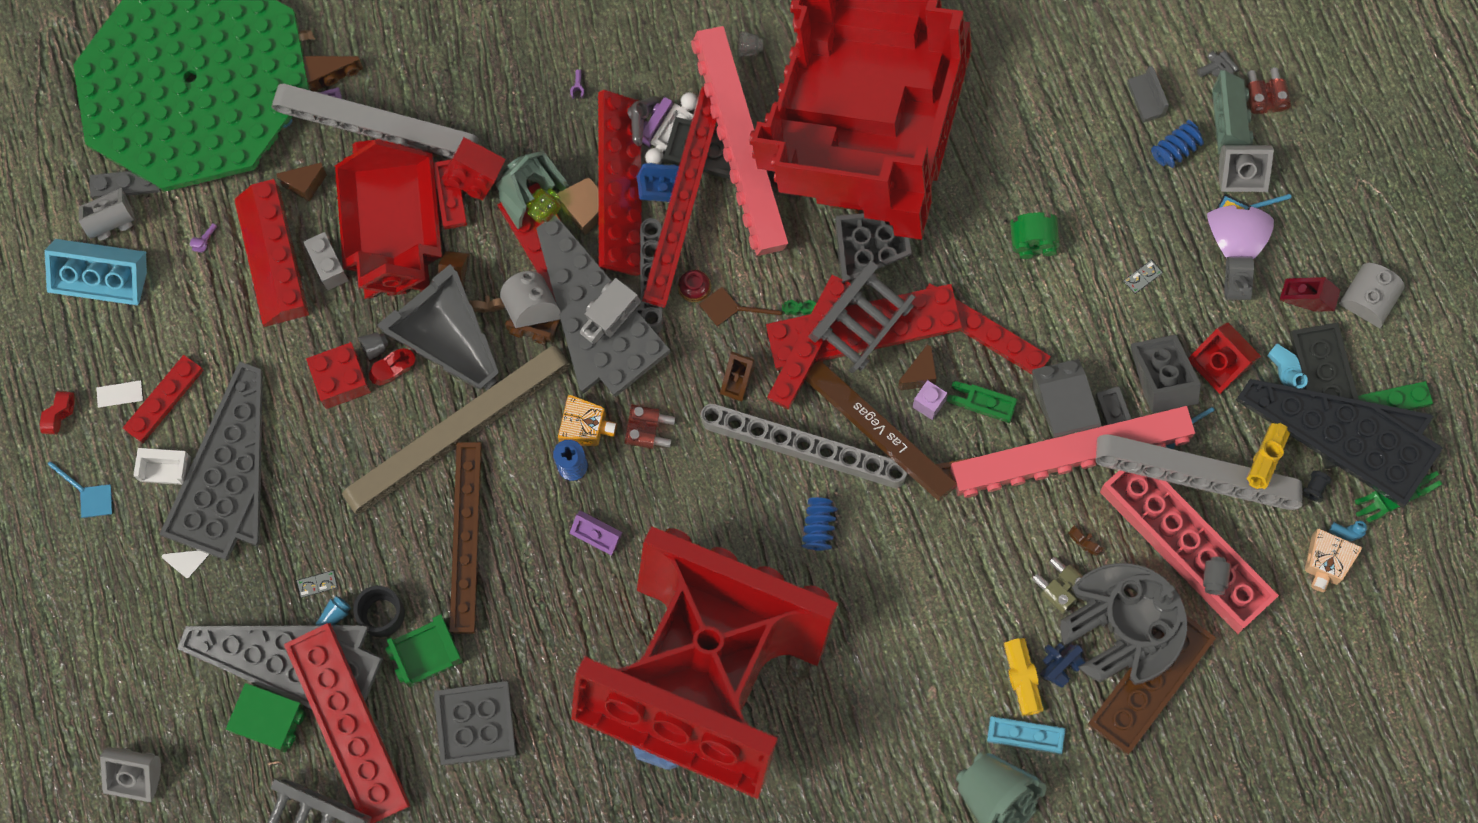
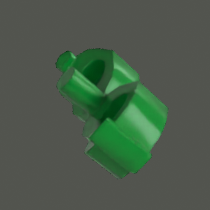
[782,299,816,316]

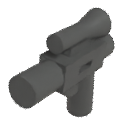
[1197,50,1239,77]

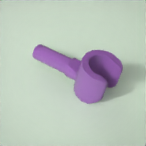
[570,69,585,99]
[190,223,217,252]

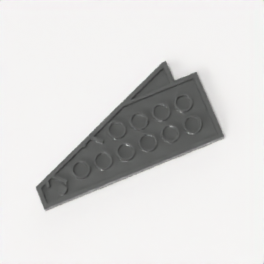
[536,214,671,397]
[159,361,263,561]
[177,625,383,708]

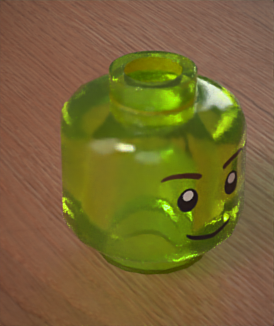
[526,188,561,224]

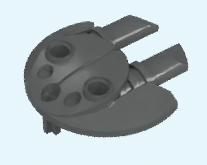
[1060,563,1187,685]

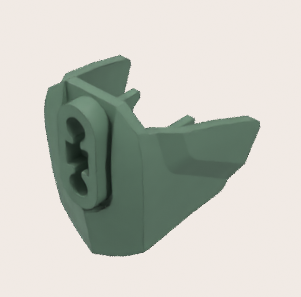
[496,151,570,229]

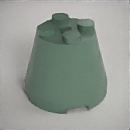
[956,751,1046,823]

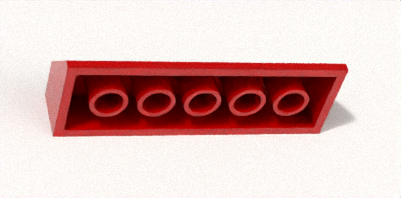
[234,179,309,327]

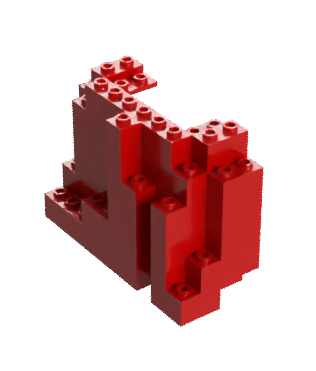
[749,0,972,240]

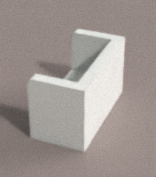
[134,448,191,485]

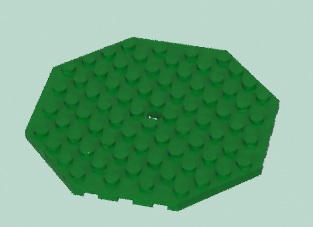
[73,0,310,192]

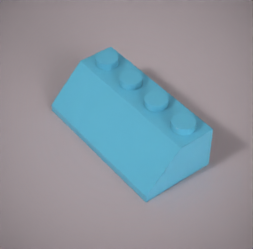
[45,239,147,305]

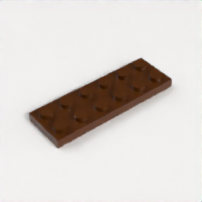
[1087,615,1216,756]

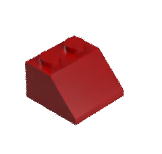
[1188,322,1261,394]

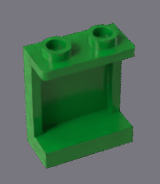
[386,614,463,687]
[225,683,305,753]

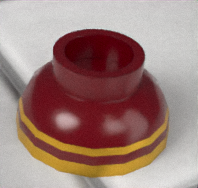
[678,269,711,302]

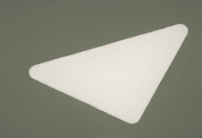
[162,550,209,578]

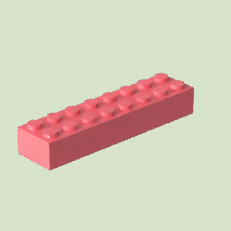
[1100,470,1279,634]

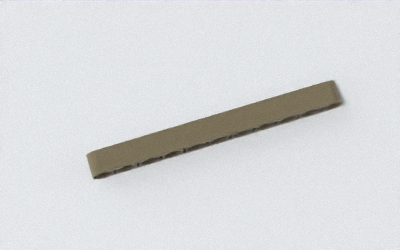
[342,345,571,514]

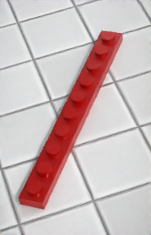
[642,86,717,308]

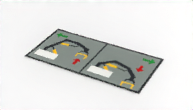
[1123,259,1163,294]
[296,570,338,598]

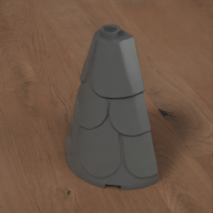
[377,264,499,390]

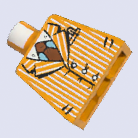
[558,395,617,446]

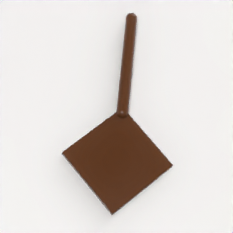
[699,287,783,327]

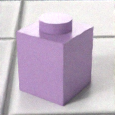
[913,380,947,420]

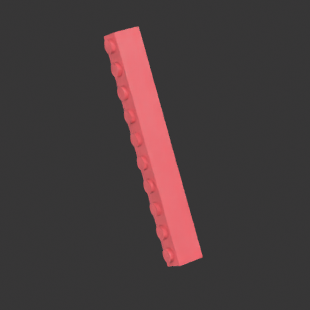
[691,26,788,256]
[950,406,1195,498]

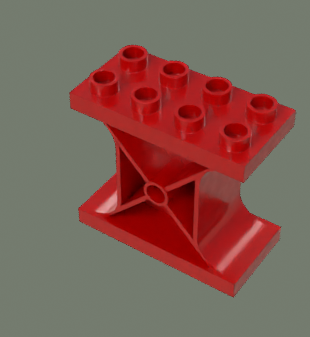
[571,526,838,799]

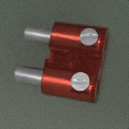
[1246,68,1291,114]
[624,404,675,449]

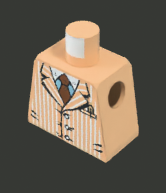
[1305,529,1362,592]

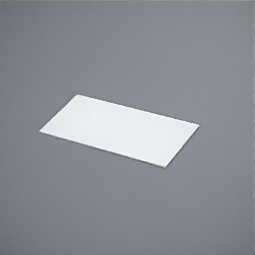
[96,381,143,408]

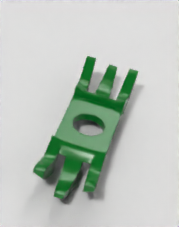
[1354,471,1442,523]

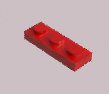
[433,159,467,230]

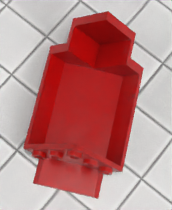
[335,139,442,299]

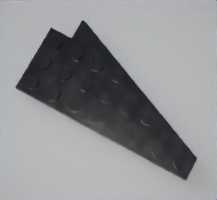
[1236,379,1443,508]

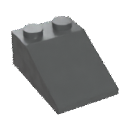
[1130,335,1201,413]
[1032,359,1101,437]

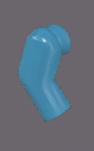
[1328,521,1367,542]

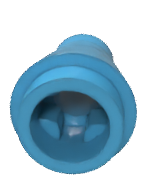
[316,595,351,625]

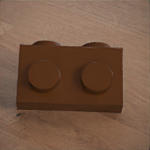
[505,318,561,345]

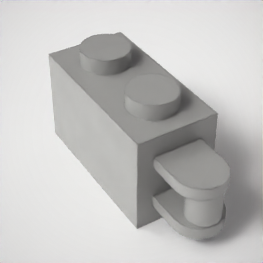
[580,278,641,344]

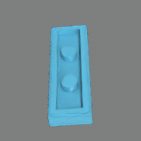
[987,716,1065,754]

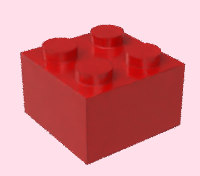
[441,137,506,201]
[306,342,371,409]

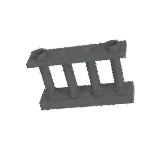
[808,261,915,373]
[267,776,372,823]

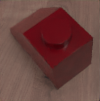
[1279,277,1341,312]

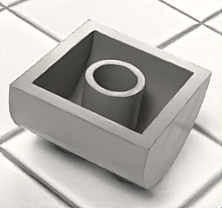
[1219,145,1274,192]
[79,188,135,241]
[1339,263,1405,328]
[500,271,561,328]
[100,747,161,802]

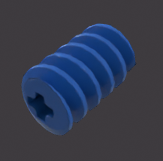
[1151,120,1204,168]
[553,440,588,481]
[802,497,837,551]

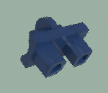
[1039,643,1086,688]

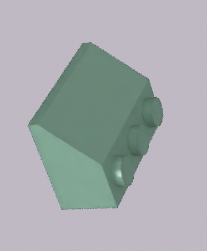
[1212,71,1253,154]

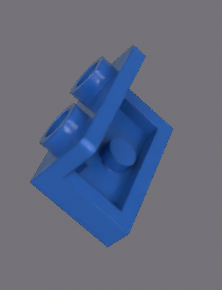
[637,163,679,202]

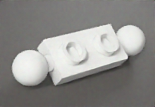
[645,92,698,165]

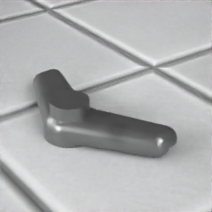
[628,96,660,146]

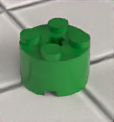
[1010,212,1060,259]

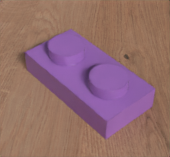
[642,97,673,147]
[569,510,623,556]

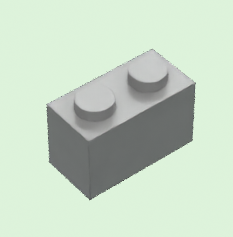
[304,232,349,291]

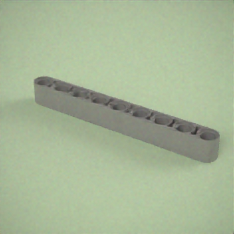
[271,84,479,158]
[701,404,907,488]
[1096,434,1302,510]

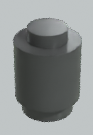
[1203,557,1231,595]

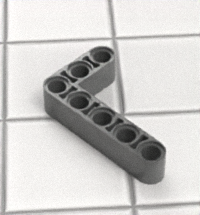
[636,218,663,334]

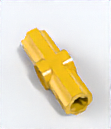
[1246,423,1290,489]
[1003,638,1043,716]

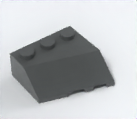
[835,213,911,283]

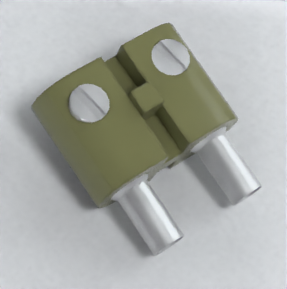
[1032,557,1083,614]

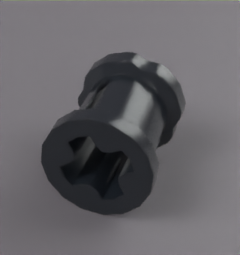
[1302,470,1332,502]

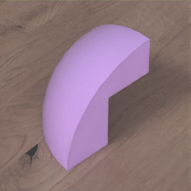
[1207,205,1274,259]

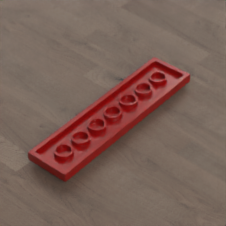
[598,90,642,276]
[766,284,962,371]
[284,623,411,823]

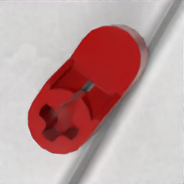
[369,348,415,386]
[40,391,75,435]

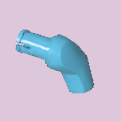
[1267,343,1308,388]

